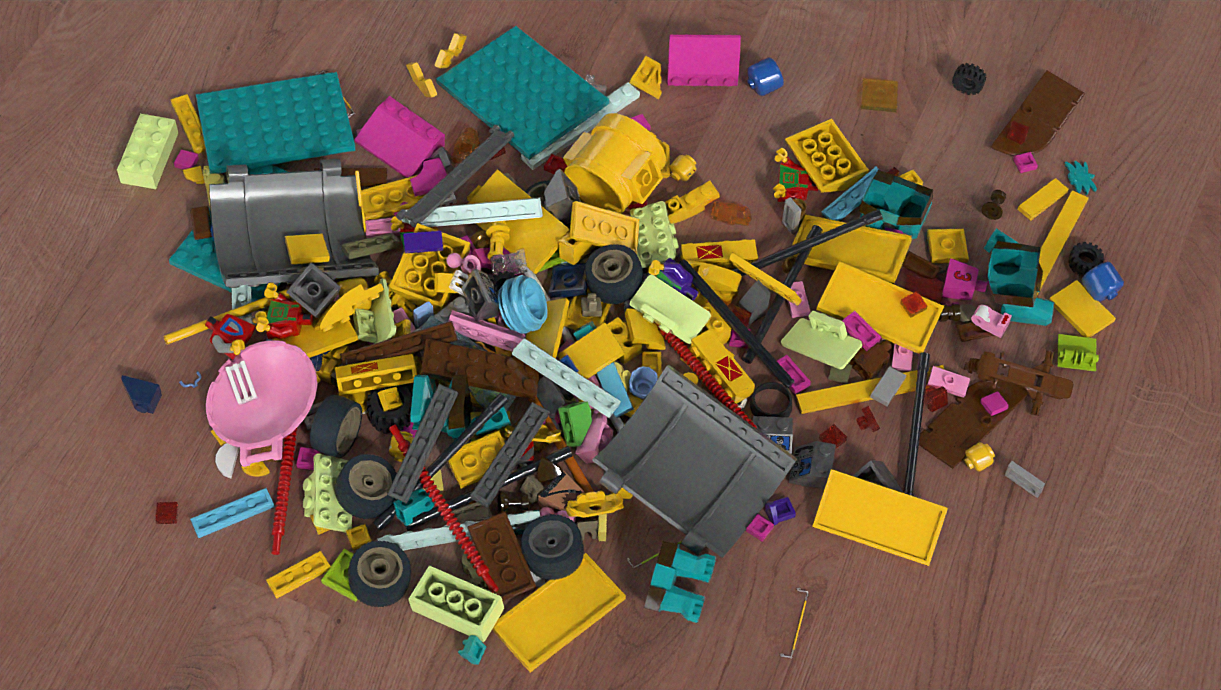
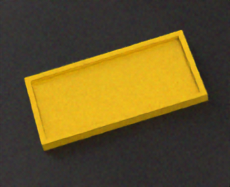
[468,169,570,274]
[792,215,912,283]
[816,261,944,354]
[812,469,948,566]
[492,553,626,673]

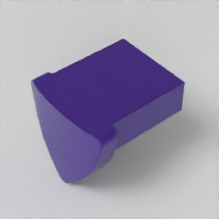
[764,497,796,525]

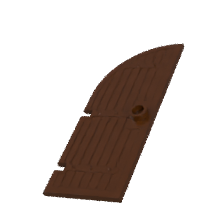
[991,70,1085,156]
[919,378,1029,469]

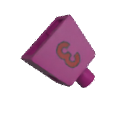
[941,259,988,300]

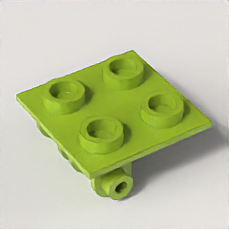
[1057,334,1099,372]

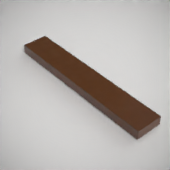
[340,321,458,366]

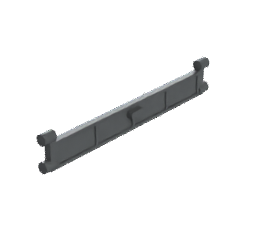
[396,125,514,227]

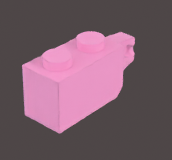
[575,410,613,464]

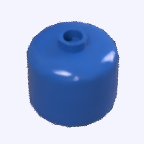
[747,57,784,96]
[1081,261,1124,302]

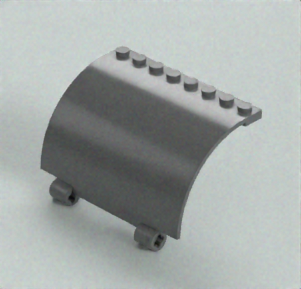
[209,159,379,288]
[592,365,797,558]

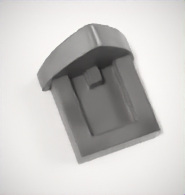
[429,147,455,173]

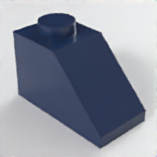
[121,375,162,414]

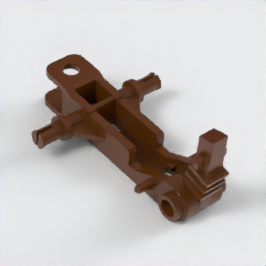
[964,351,1074,416]

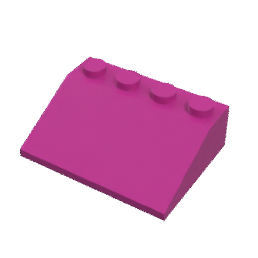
[667,35,741,86]
[354,96,445,178]

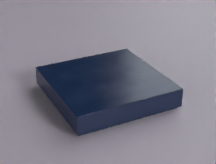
[549,263,588,298]

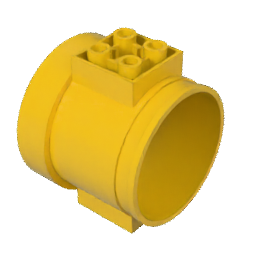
[563,113,666,214]

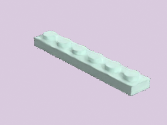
[512,339,621,418]

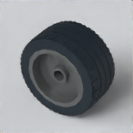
[521,514,584,580]

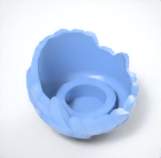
[629,366,658,399]

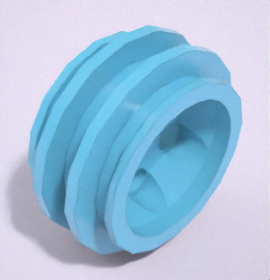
[498,275,548,334]

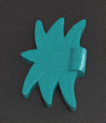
[1064,161,1097,195]

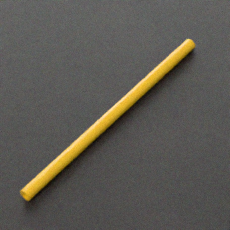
[164,278,341,345]

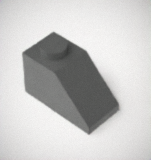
[738,280,771,325]

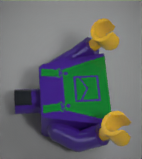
[649,258,698,301]

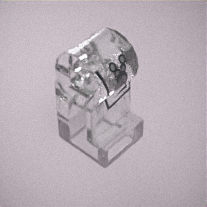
[491,249,528,275]

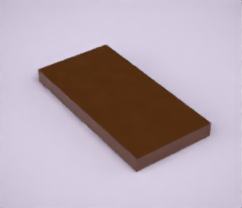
[468,511,536,601]

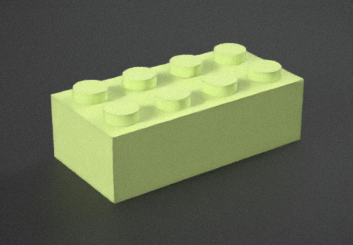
[117,113,178,189]
[408,566,504,642]

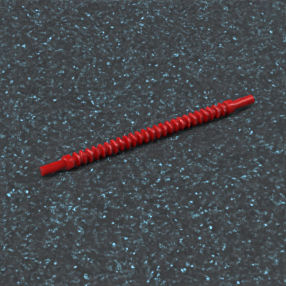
[656,323,757,429]
[389,425,499,593]
[271,428,298,555]

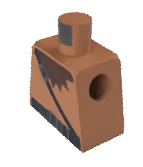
[538,471,584,518]

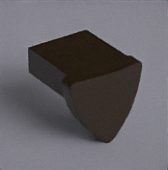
[537,457,561,482]

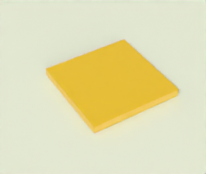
[265,301,358,358]

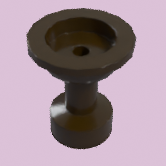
[981,190,1006,220]
[498,491,529,514]

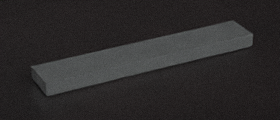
[387,384,458,503]
[470,402,549,508]

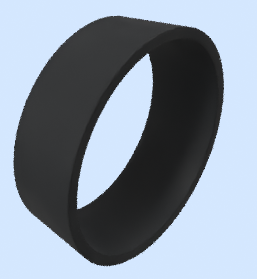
[750,382,792,417]

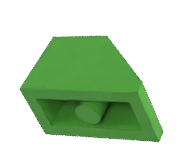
[558,402,592,447]

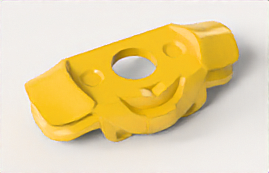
[504,424,561,443]
[566,491,624,518]

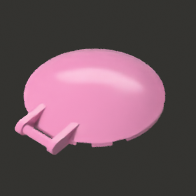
[206,340,317,467]

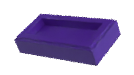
[403,231,443,254]

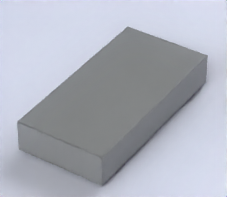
[782,197,801,234]
[870,366,906,407]
[1005,461,1045,498]

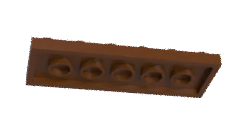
[420,339,539,400]

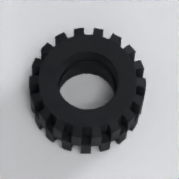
[367,384,413,435]

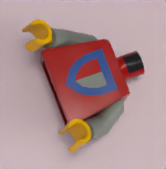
[205,311,267,360]

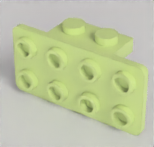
[630,201,679,268]
[630,275,711,344]
[353,279,396,343]
[781,311,862,369]
[303,453,352,533]

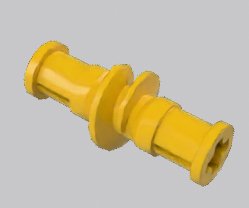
[486,221,510,261]
[374,271,417,322]

